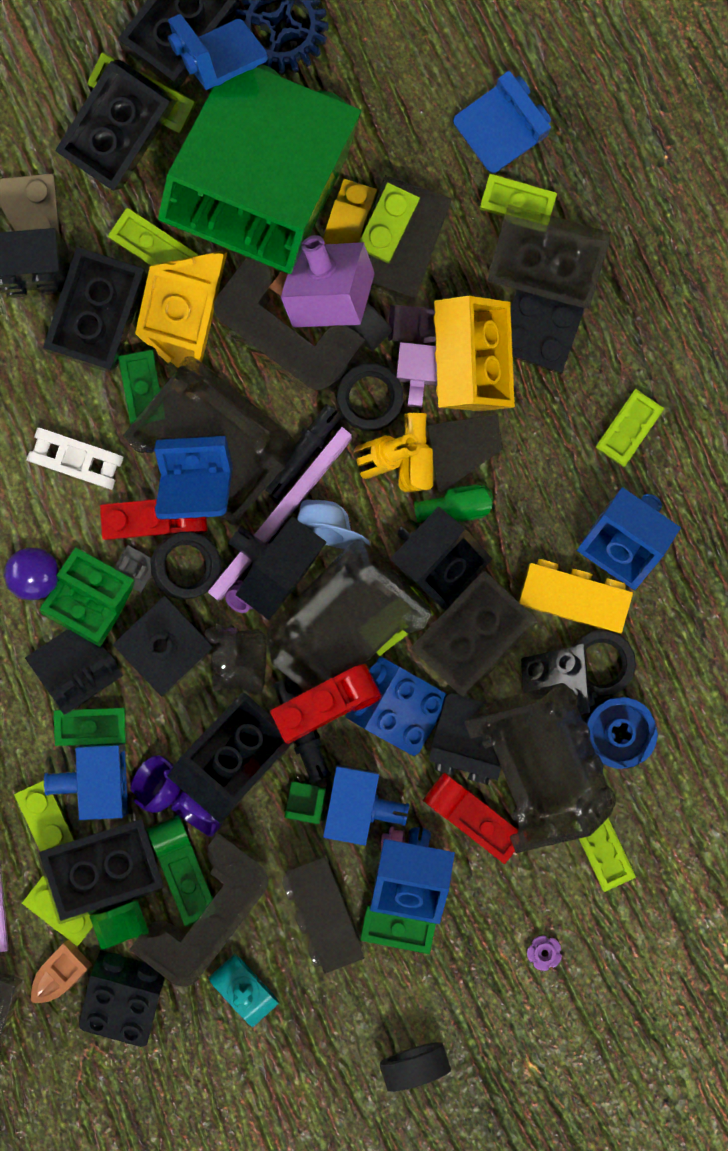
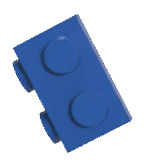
[168,14,268,90]
[453,70,551,174]
[154,436,233,519]
[345,656,447,756]

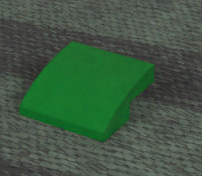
[39,547,135,647]

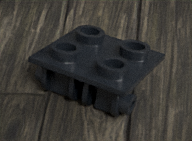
[25,629,123,716]
[521,644,599,726]

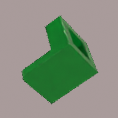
[284,781,327,824]
[89,900,149,950]

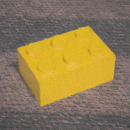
[433,296,515,411]

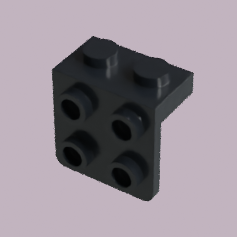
[428,693,514,785]
[79,950,168,1047]

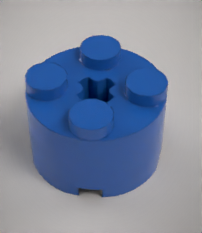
[583,697,658,769]

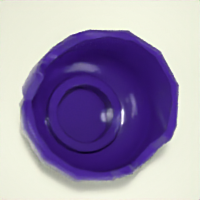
[3,548,59,601]
[130,755,181,813]
[171,791,224,837]

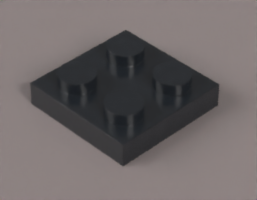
[511,284,585,374]

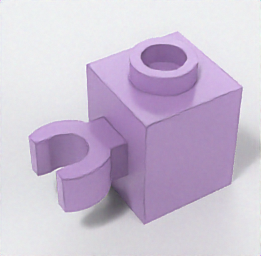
[396,342,438,408]

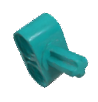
[208,954,280,1027]

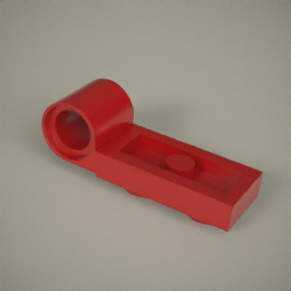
[100,499,208,540]
[270,664,382,744]
[423,773,526,864]

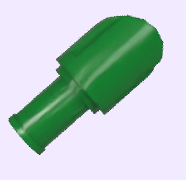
[414,484,493,524]

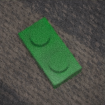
[118,350,166,426]
[54,708,127,746]
[360,905,436,954]

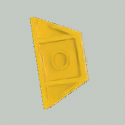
[135,251,227,384]

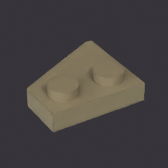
[0,174,61,235]

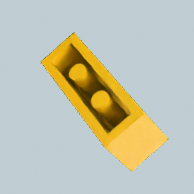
[517,559,633,634]

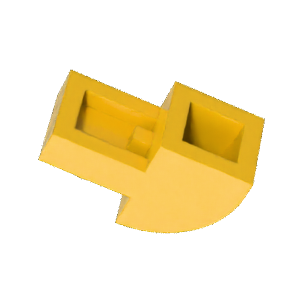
[323,179,377,244]

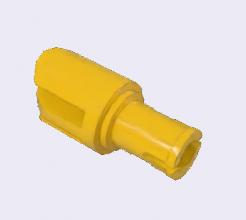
[398,413,433,492]
[354,433,420,479]

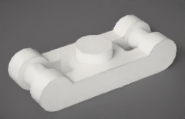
[26,427,124,490]

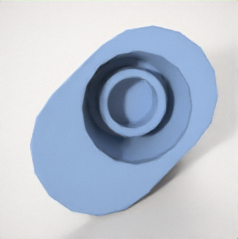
[297,500,371,551]

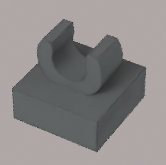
[114,545,152,593]

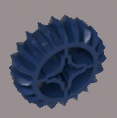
[235,0,329,75]

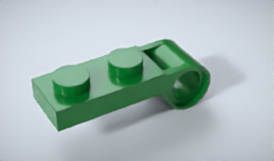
[146,815,218,927]

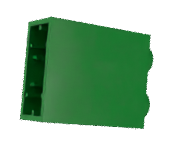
[158,64,362,274]

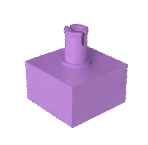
[281,235,375,327]

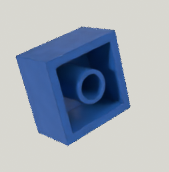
[576,487,681,591]
[44,744,129,820]
[323,764,410,846]
[370,827,455,924]

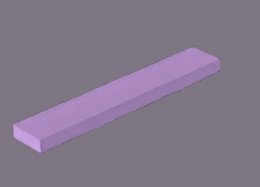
[208,427,352,601]

